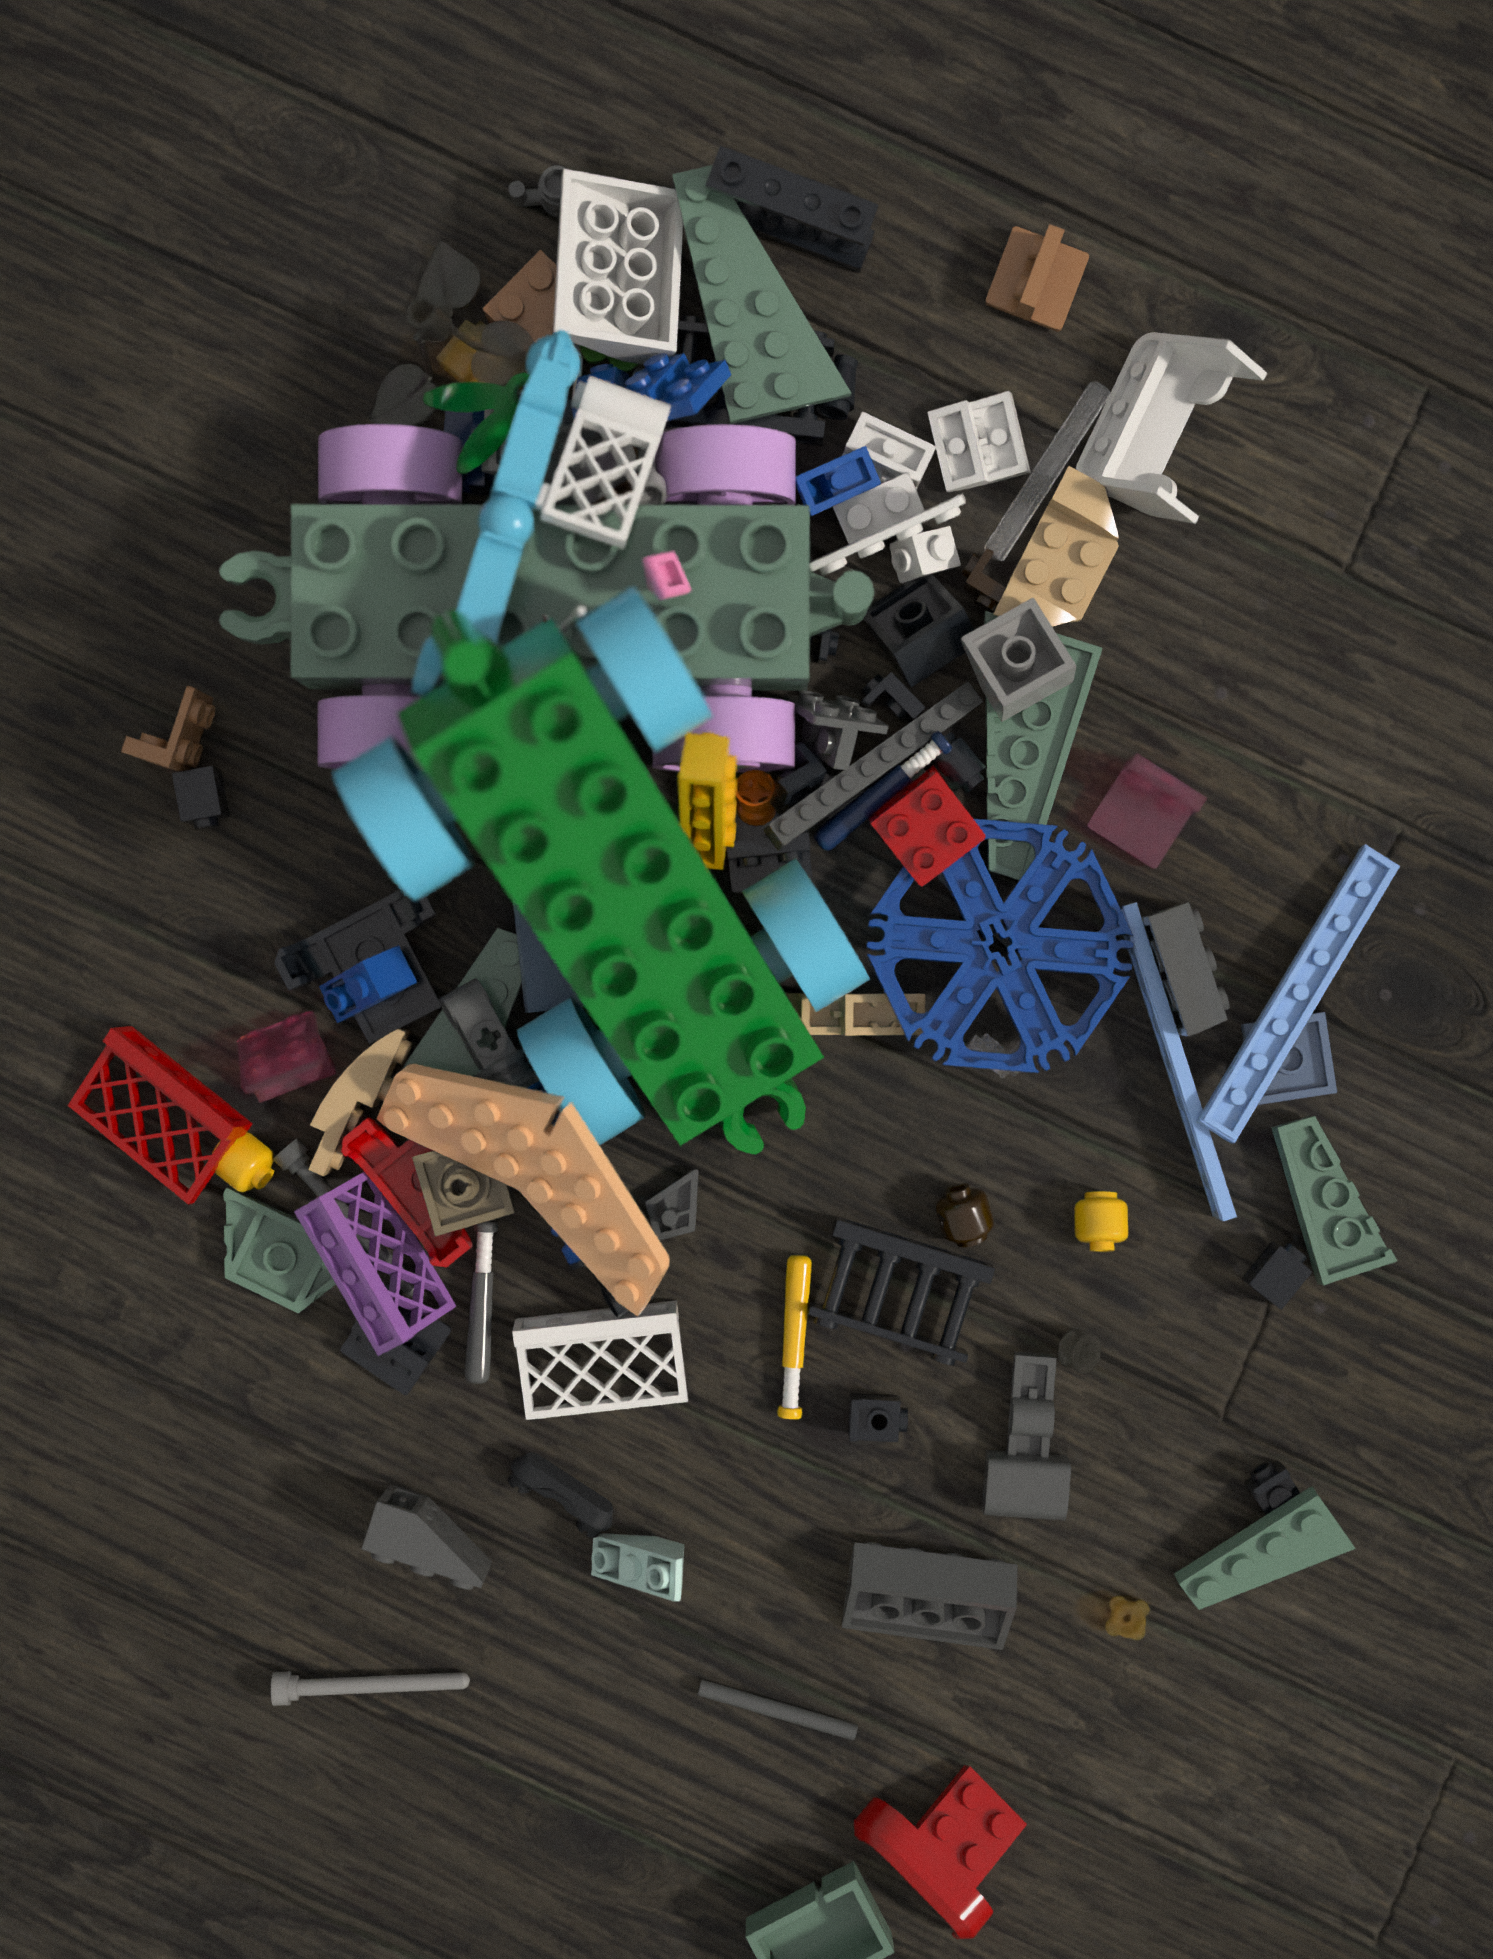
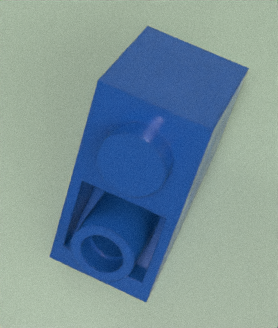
[319,945,417,1023]

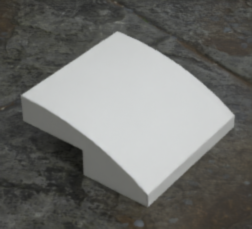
[927,391,1031,492]
[842,411,936,490]

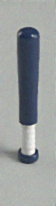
[814,730,953,851]

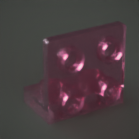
[1087,754,1207,869]

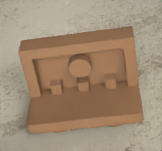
[985,224,1089,332]

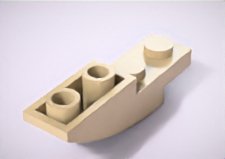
[308,1028,412,1176]

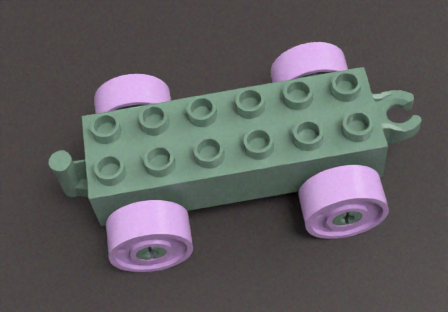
[219,425,874,773]

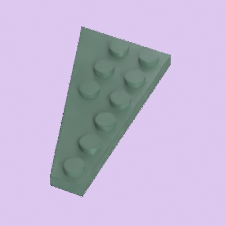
[672,165,852,424]

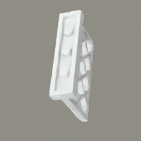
[512,1300,688,1420]

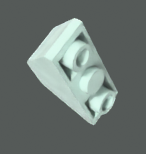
[591,1534,684,1602]

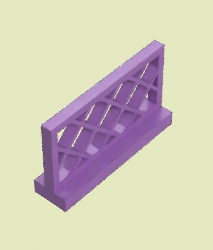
[295,1172,456,1356]

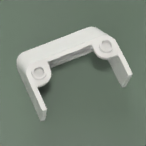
[1076,332,1267,524]

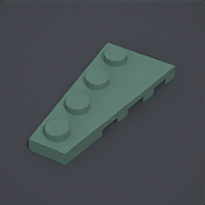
[404,928,522,1077]
[1271,1116,1397,1286]
[1174,1486,1355,1610]

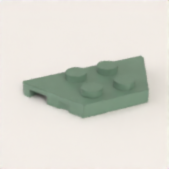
[223,1186,368,1313]

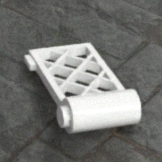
[535,376,672,549]

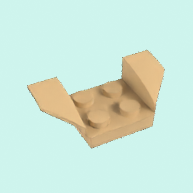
[993,466,1119,627]

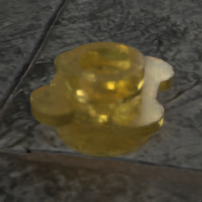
[1105,1596,1150,1640]

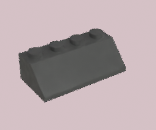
[842,1542,1018,1650]

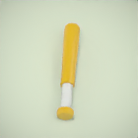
[777,1255,812,1419]

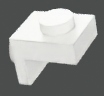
[890,526,961,583]

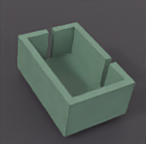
[746,1861,895,1959]

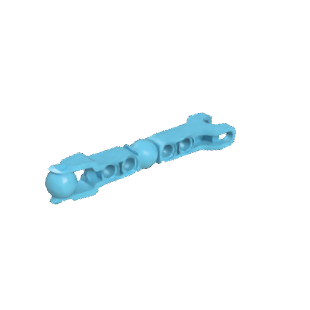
[411,329,581,696]

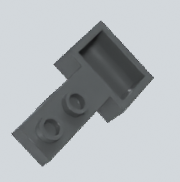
[981,1351,1071,1521]

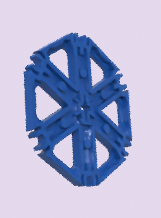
[866,819,1134,1073]

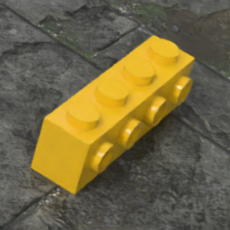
[679,732,737,870]

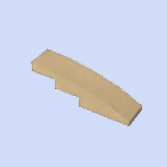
[786,993,925,1036]

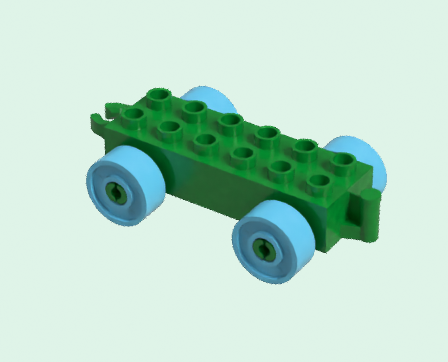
[333,586,870,1154]

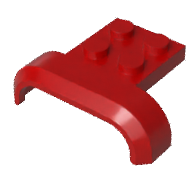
[341,1118,472,1267]
[854,1765,1027,1939]

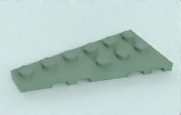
[984,611,1103,881]

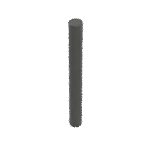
[697,1679,858,1741]

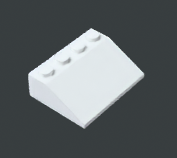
[553,169,683,365]

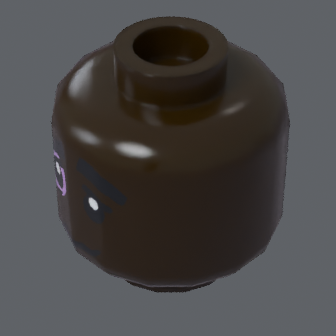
[936,1183,994,1247]

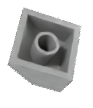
[961,597,1076,722]

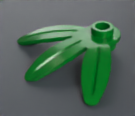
[423,373,530,474]

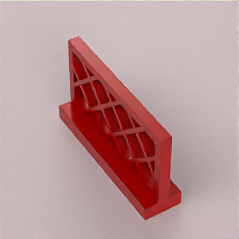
[67,1026,253,1205]

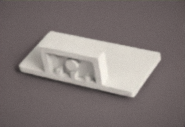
[809,472,966,576]

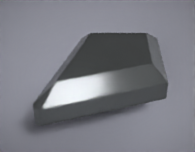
[645,1169,699,1241]

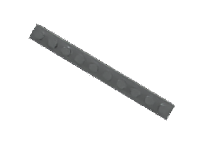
[763,682,983,851]

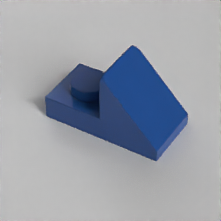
[795,446,882,517]

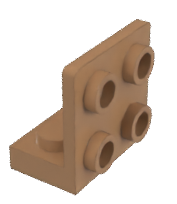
[121,686,215,772]

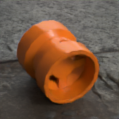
[735,770,776,826]

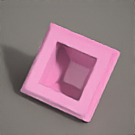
[642,551,691,600]

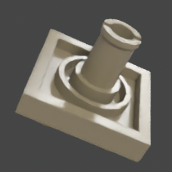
[412,1151,516,1236]

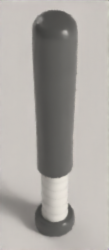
[465,1220,498,1384]

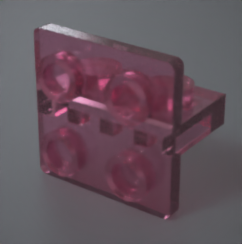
[237,1011,336,1103]

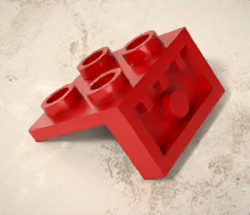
[869,766,986,886]

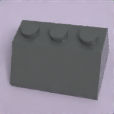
[1141,902,1230,1036]

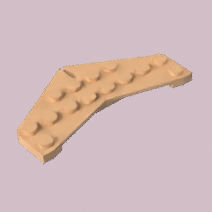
[377,1064,670,1316]

